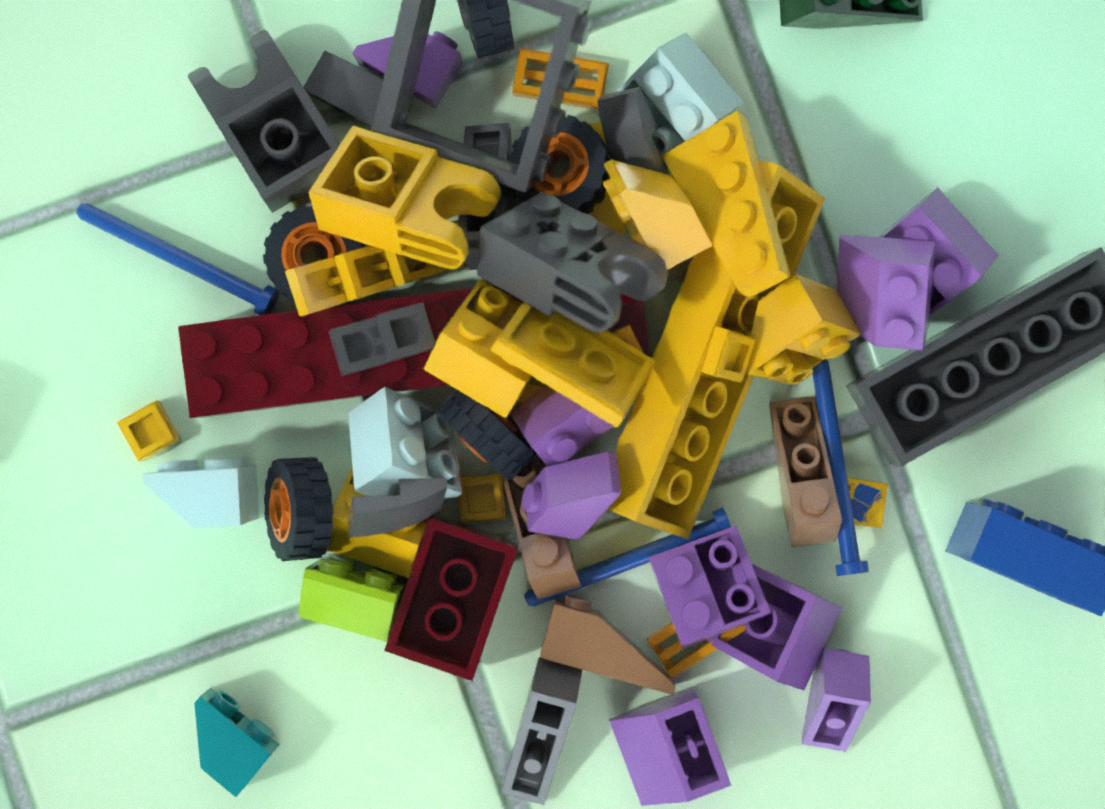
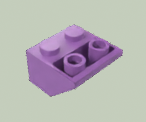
[880,187,999,315]
[649,525,771,649]
[609,687,732,806]

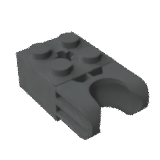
[188,30,339,213]
[477,192,667,332]

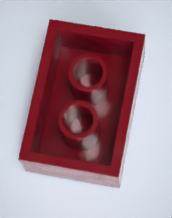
[384,514,519,681]

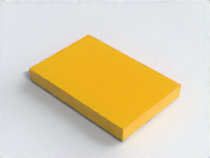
[491,302,656,428]

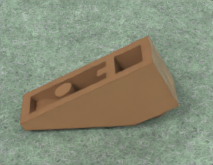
[540,595,676,695]

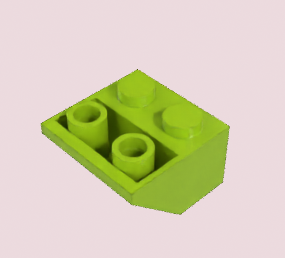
[298,554,407,642]

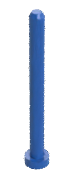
[76,203,280,315]
[812,359,869,576]
[524,507,731,607]

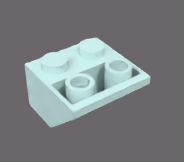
[616,32,744,169]
[348,387,462,499]
[142,457,260,528]

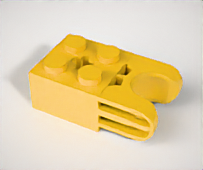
[309,126,501,269]

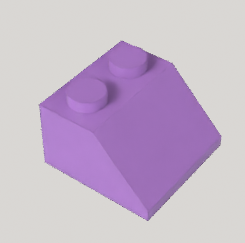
[837,234,935,351]
[510,385,628,466]
[707,564,843,690]

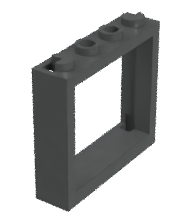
[371,0,592,193]

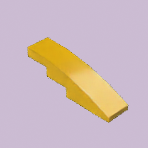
[285,220,467,317]

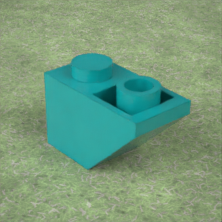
[194,687,280,797]

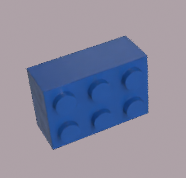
[945,498,1105,617]

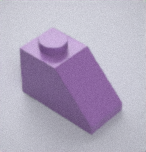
[352,31,463,110]
[522,451,621,540]
[802,648,871,752]

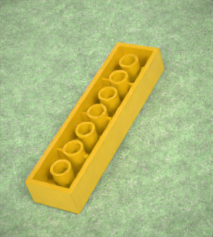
[608,160,825,539]

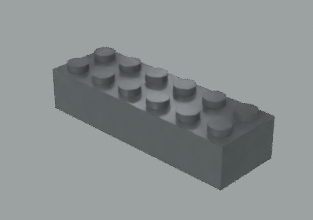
[845,247,1105,466]

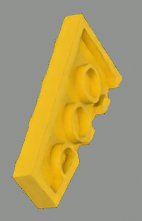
[661,111,790,298]

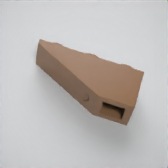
[769,397,842,547]
[502,449,582,599]

